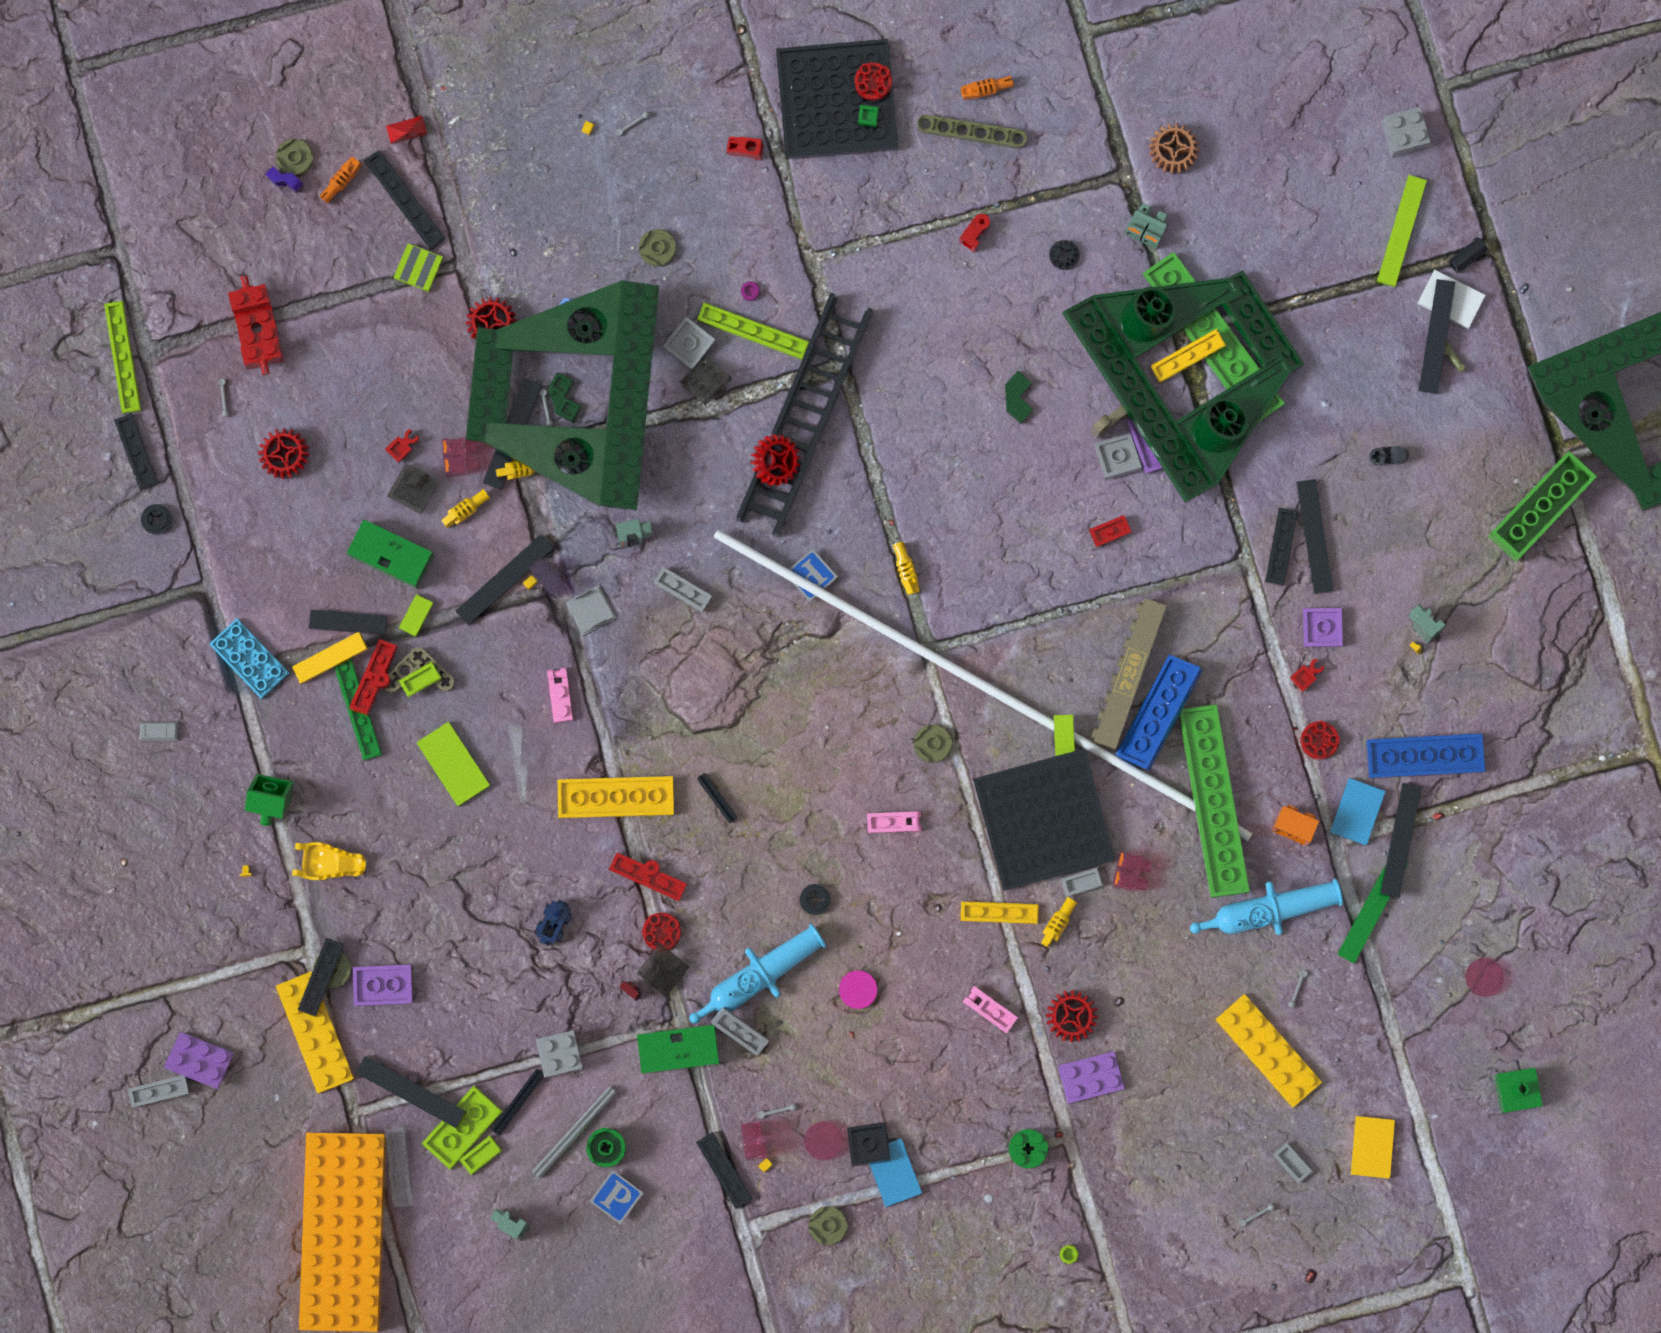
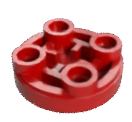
[855,63,892,101]
[1300,720,1340,760]
[642,912,681,951]

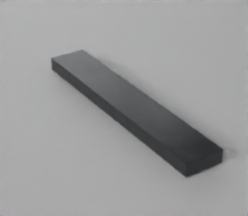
[364,150,445,250]
[1419,279,1456,395]
[483,378,542,490]
[1296,479,1333,594]
[456,534,554,626]
[1380,783,1422,899]
[355,1056,466,1129]

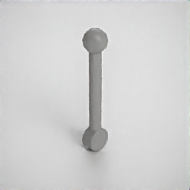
[615,111,650,137]
[218,378,229,417]
[539,389,553,426]
[1288,970,1307,1008]
[757,1103,797,1119]
[1238,1203,1275,1227]

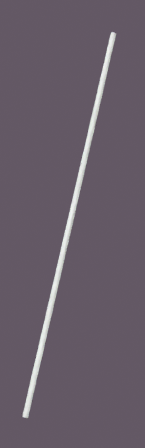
[714,529,1252,841]

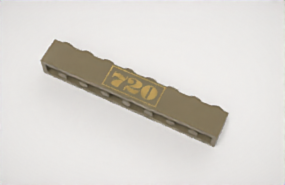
[1091,598,1167,751]

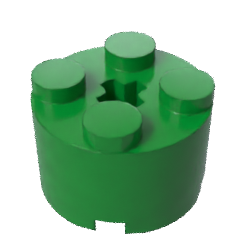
[586,1128,627,1168]
[1009,1129,1048,1169]

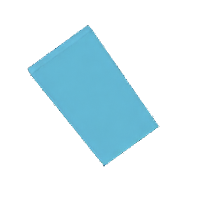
[209,618,290,699]

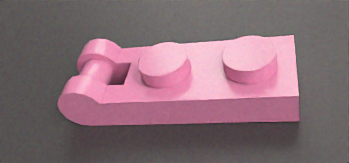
[547,667,573,723]
[867,811,922,834]
[963,986,1018,1034]

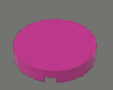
[839,970,877,1009]

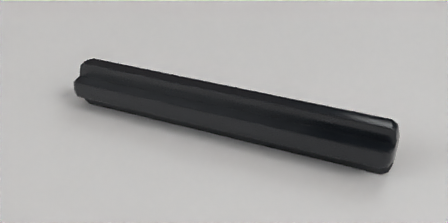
[492,1069,544,1135]

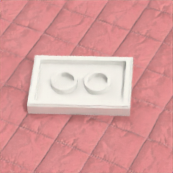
[1417,270,1485,329]

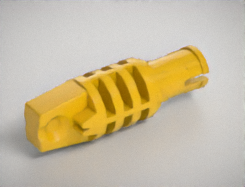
[496,461,536,480]
[442,489,490,528]
[893,542,920,595]
[1041,897,1078,948]

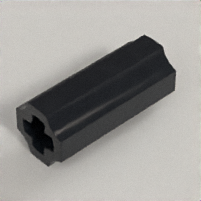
[1448,237,1488,274]

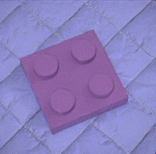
[1303,608,1343,647]

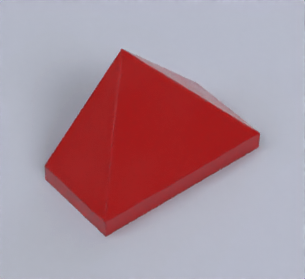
[386,116,427,144]

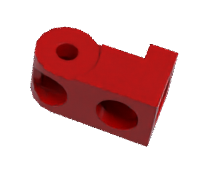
[726,137,764,160]
[959,214,990,253]

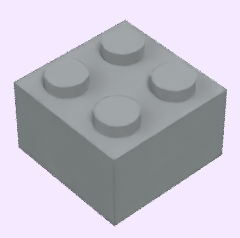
[1381,107,1431,158]
[536,1030,584,1079]

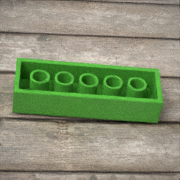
[1488,451,1597,562]

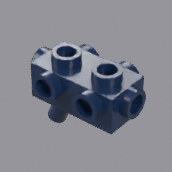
[535,899,573,946]

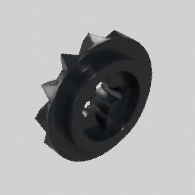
[1049,239,1080,270]
[141,504,172,534]
[800,884,831,915]

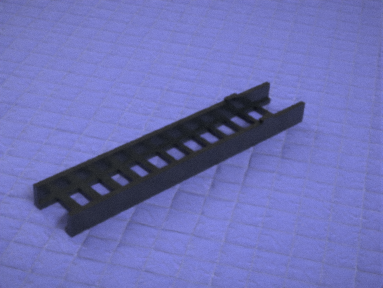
[736,293,873,537]

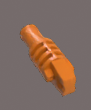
[961,75,1013,100]
[319,157,362,204]

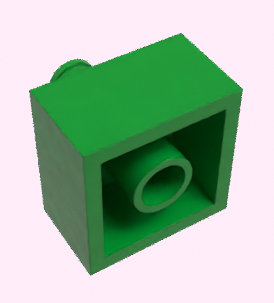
[245,773,294,826]
[1494,1068,1543,1114]

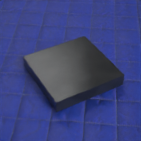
[847,1122,891,1167]

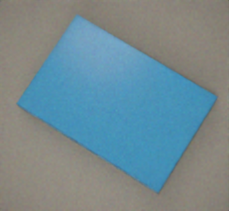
[1329,778,1385,846]
[869,1139,922,1207]

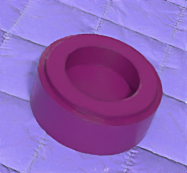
[741,281,760,301]

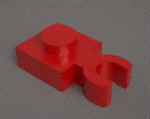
[385,429,419,463]
[1289,659,1324,692]

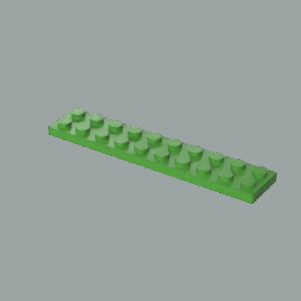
[1143,252,1285,424]
[1179,705,1250,898]

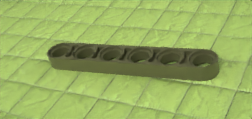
[917,115,1027,149]

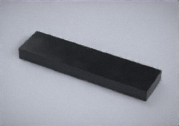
[114,413,158,491]
[1265,508,1298,586]
[309,609,387,635]
[298,938,344,1017]
[696,1132,752,1209]

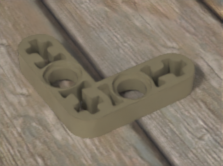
[1091,405,1127,439]
[385,648,455,694]

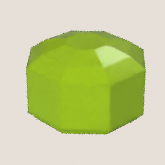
[1059,1245,1079,1264]

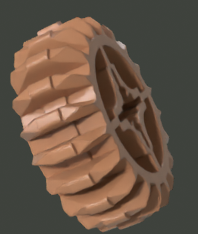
[1149,123,1200,174]

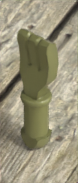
[1444,340,1466,373]

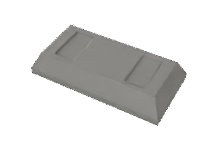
[140,722,179,741]
[1061,867,1103,897]
[1273,1142,1313,1184]

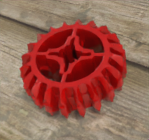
[466,297,517,339]
[258,428,310,480]
[750,434,801,486]
[1046,990,1098,1043]

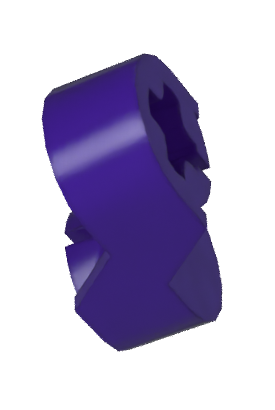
[265,166,303,193]

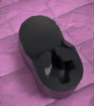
[1369,446,1409,466]

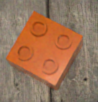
[1271,805,1319,846]

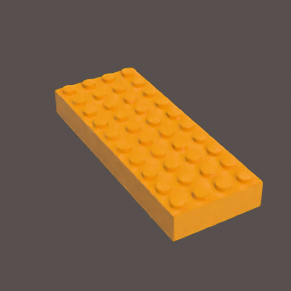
[299,1133,387,1332]

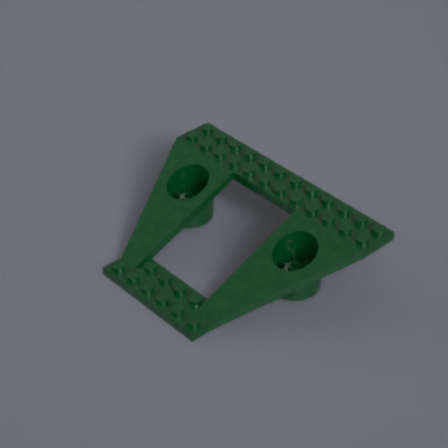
[1062,270,1304,503]
[465,280,659,511]
[1527,312,1661,511]

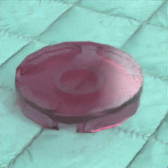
[1465,958,1504,997]
[804,1121,843,1161]

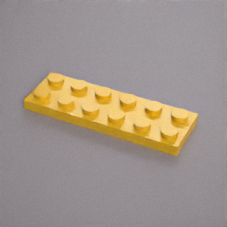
[557,776,674,819]
[276,971,354,1094]
[1215,994,1322,1108]

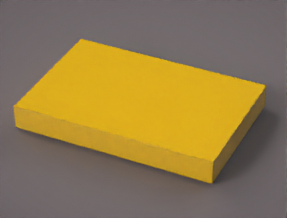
[1350,1116,1395,1179]

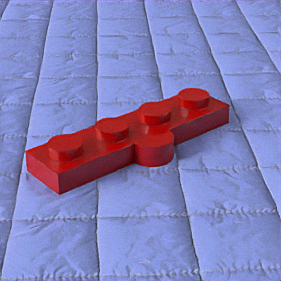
[349,639,398,716]
[609,852,687,902]

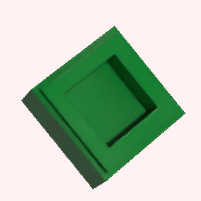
[858,105,879,127]

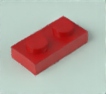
[1089,515,1132,548]

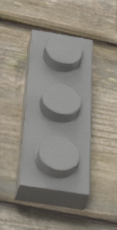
[653,567,712,613]
[711,1007,769,1056]
[128,1075,190,1108]

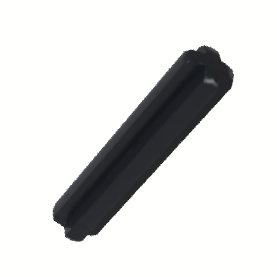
[697,773,737,823]

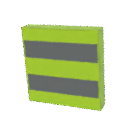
[394,243,443,292]

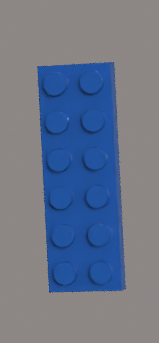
[1116,654,1203,771]
[1366,733,1485,779]

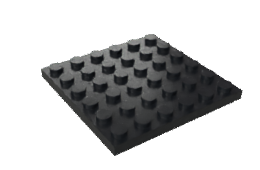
[776,39,898,160]
[973,748,1115,891]

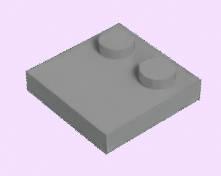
[663,317,716,370]
[1094,433,1142,480]

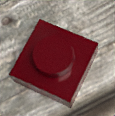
[620,981,640,1000]

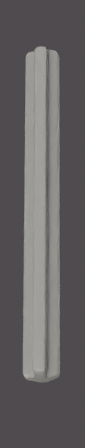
[532,1086,617,1178]

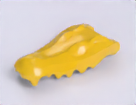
[292,842,366,880]

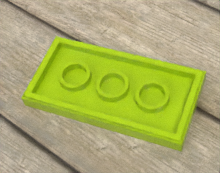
[416,722,490,807]
[421,1086,503,1170]

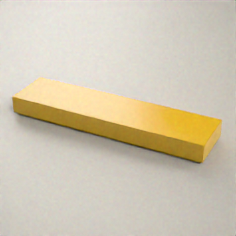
[1150,329,1227,383]
[292,632,368,684]
[961,901,1039,924]

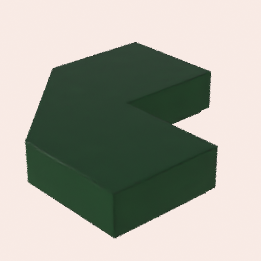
[1005,371,1033,424]
[548,372,582,423]

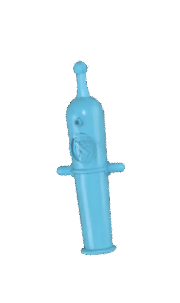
[1190,878,1343,935]
[689,923,827,1024]

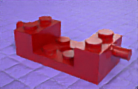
[228,275,284,375]

